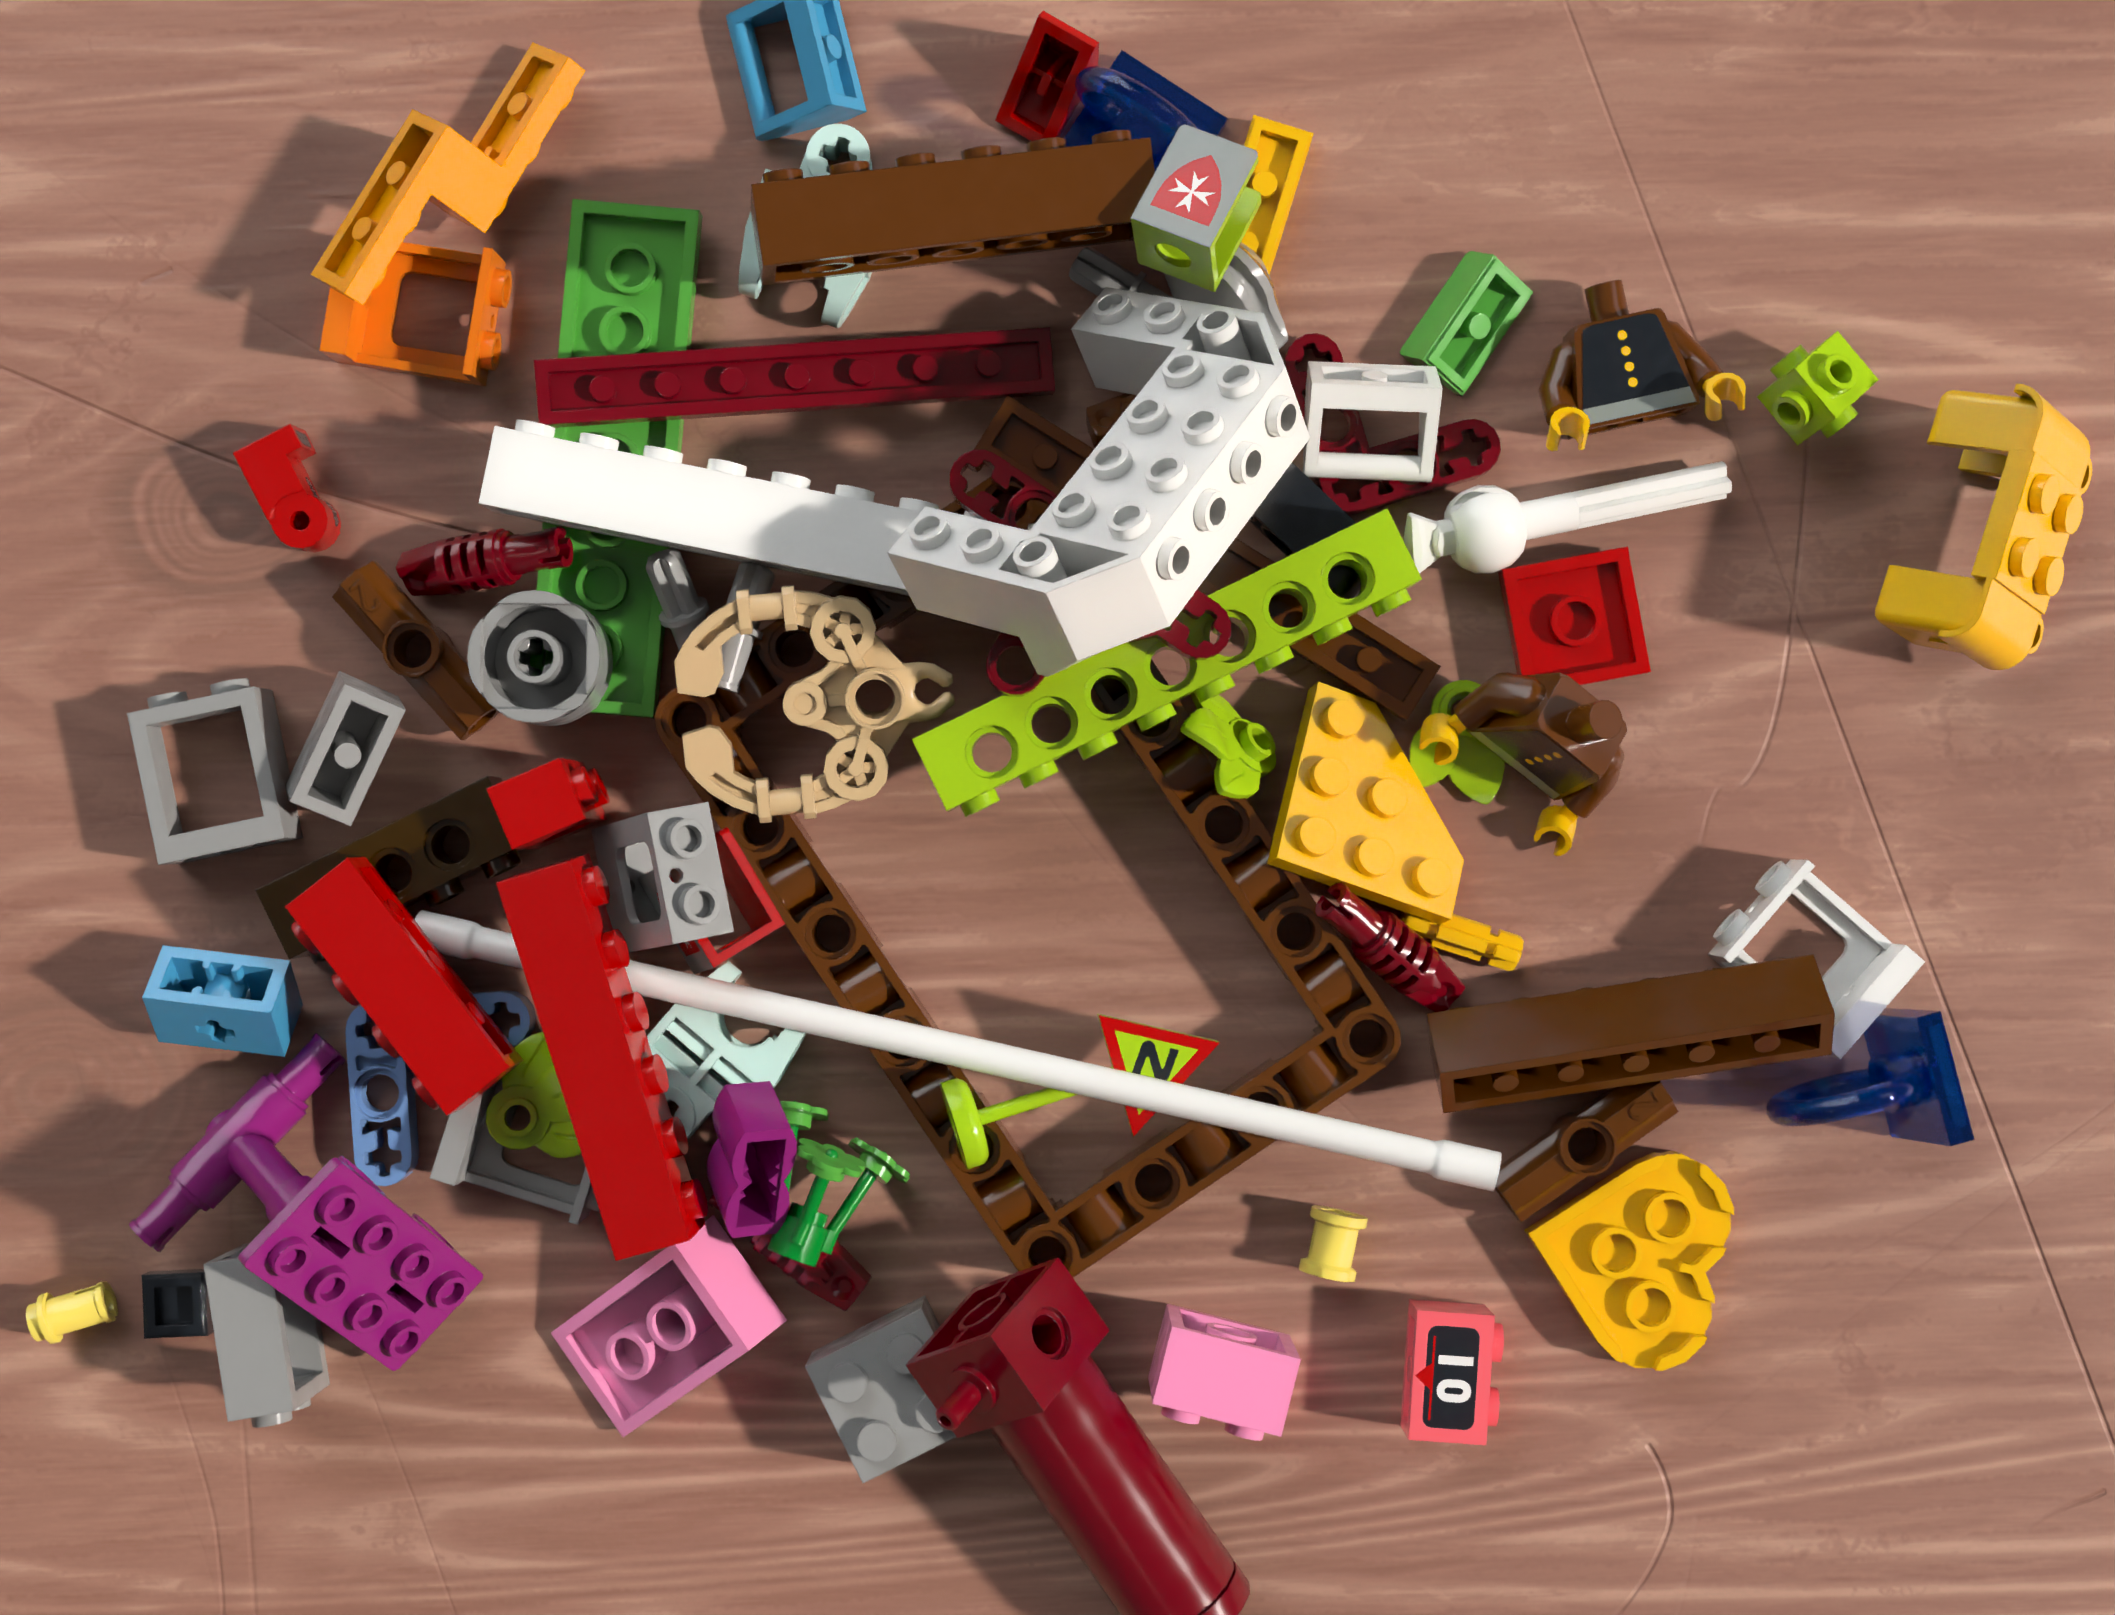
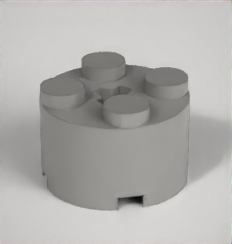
[467,590,613,726]

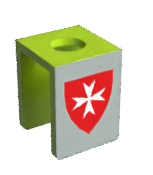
[1131,125,1262,292]

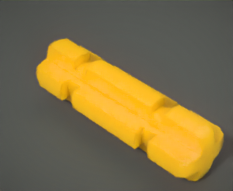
[1400,911,1524,971]

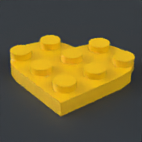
[1524,1151,1734,1371]

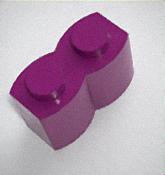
[706,1081,797,1238]

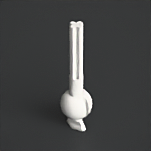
[1403,461,1732,574]

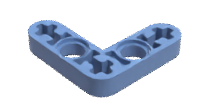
[345,990,536,1186]

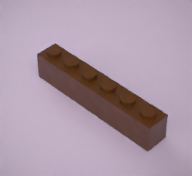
[1427,954,1835,1113]

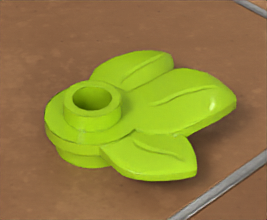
[1409,680,1505,805]
[1181,692,1276,799]
[486,1032,581,1158]

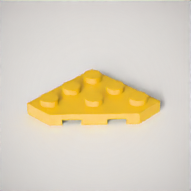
[1267,681,1464,925]

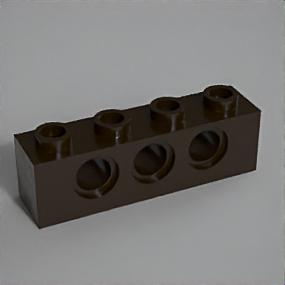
[255,776,526,964]

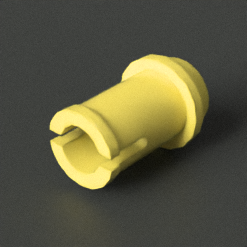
[26,1281,118,1344]

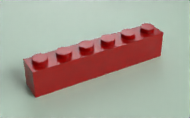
[496,853,708,1261]

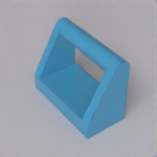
[726,0,867,141]

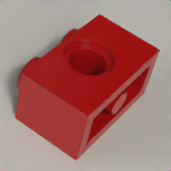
[486,758,610,850]

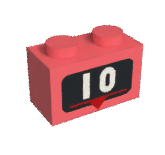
[1400,1299,1504,1445]

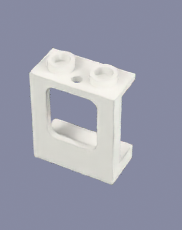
[1708,859,1925,1059]

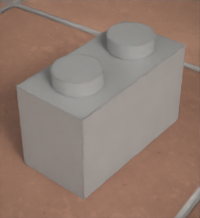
[285,671,406,826]

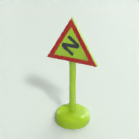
[940,1014,1220,1170]

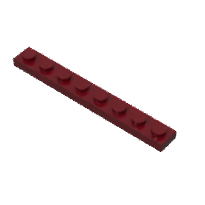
[534,327,1055,428]

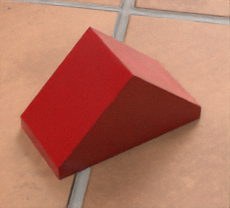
[995,11,1099,141]

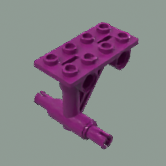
[129,1033,483,1371]

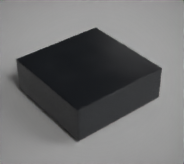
[142,1269,214,1339]

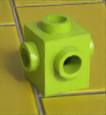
[1757,331,1879,446]

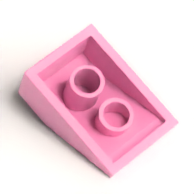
[551,1215,787,1437]

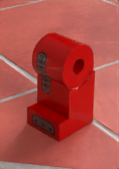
[233,424,341,553]

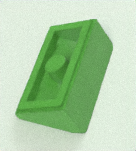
[1400,251,1533,396]

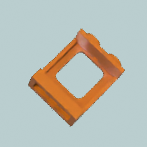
[319,224,512,386]

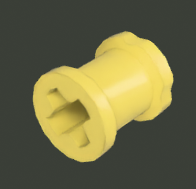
[1299,1205,1368,1282]

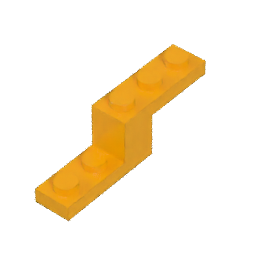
[311,42,585,305]

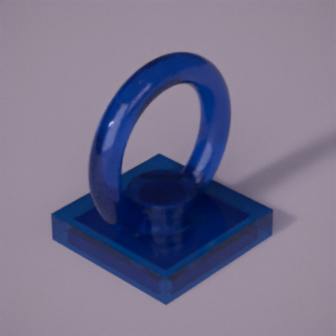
[1064,50,1228,171]
[1766,1008,1975,1147]

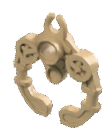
[674,585,955,823]

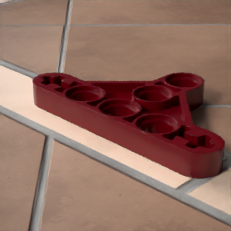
[950,450,1231,697]

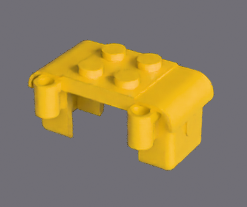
[1875,384,2092,670]

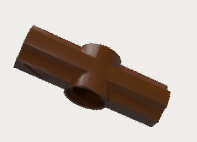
[332,560,499,740]
[1495,1081,1679,1222]

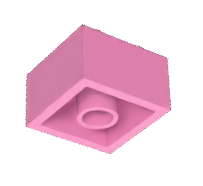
[1148,1304,1301,1441]

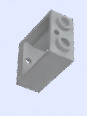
[127,678,303,865]
[203,1243,330,1428]

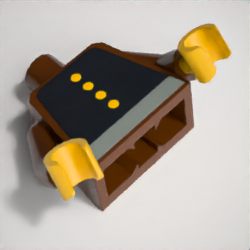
[1538,280,1746,452]
[1419,672,1627,856]

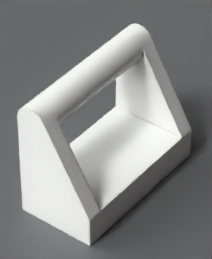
[1303,361,1443,482]

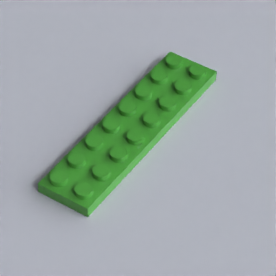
[530,199,703,719]

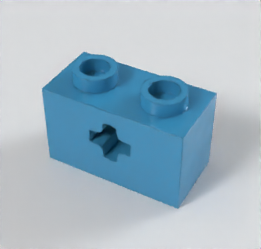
[142,945,303,1057]

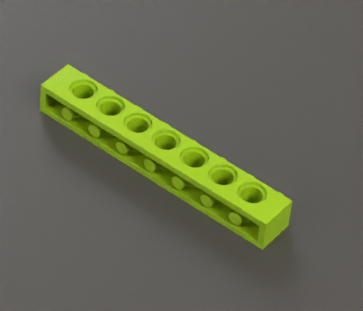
[912,508,1422,817]

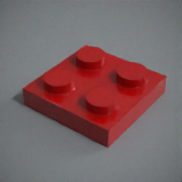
[1498,546,1651,686]

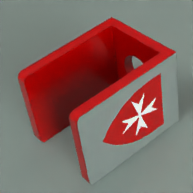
[638,827,785,974]

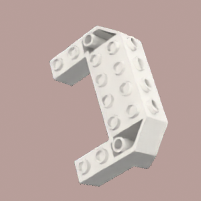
[887,287,1310,677]

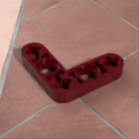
[1284,333,1501,515]

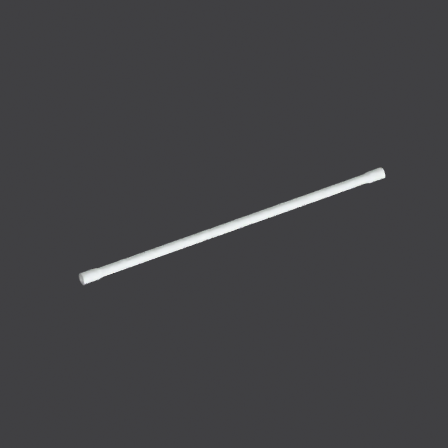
[415,910,1502,1192]

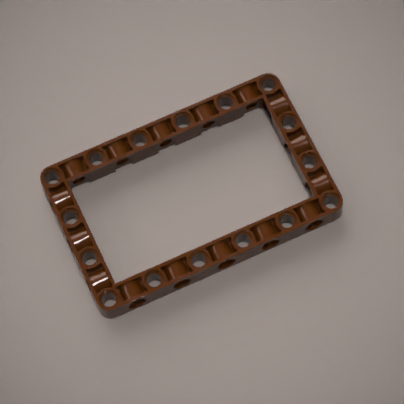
[655,477,1401,1278]

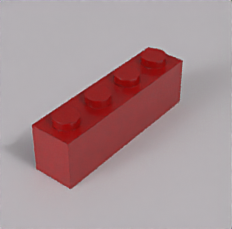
[285,857,524,1116]

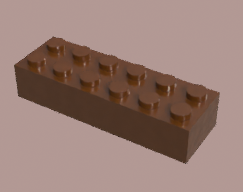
[750,130,1155,286]

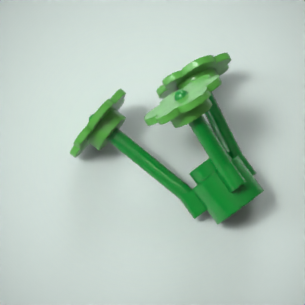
[767,1101,910,1267]

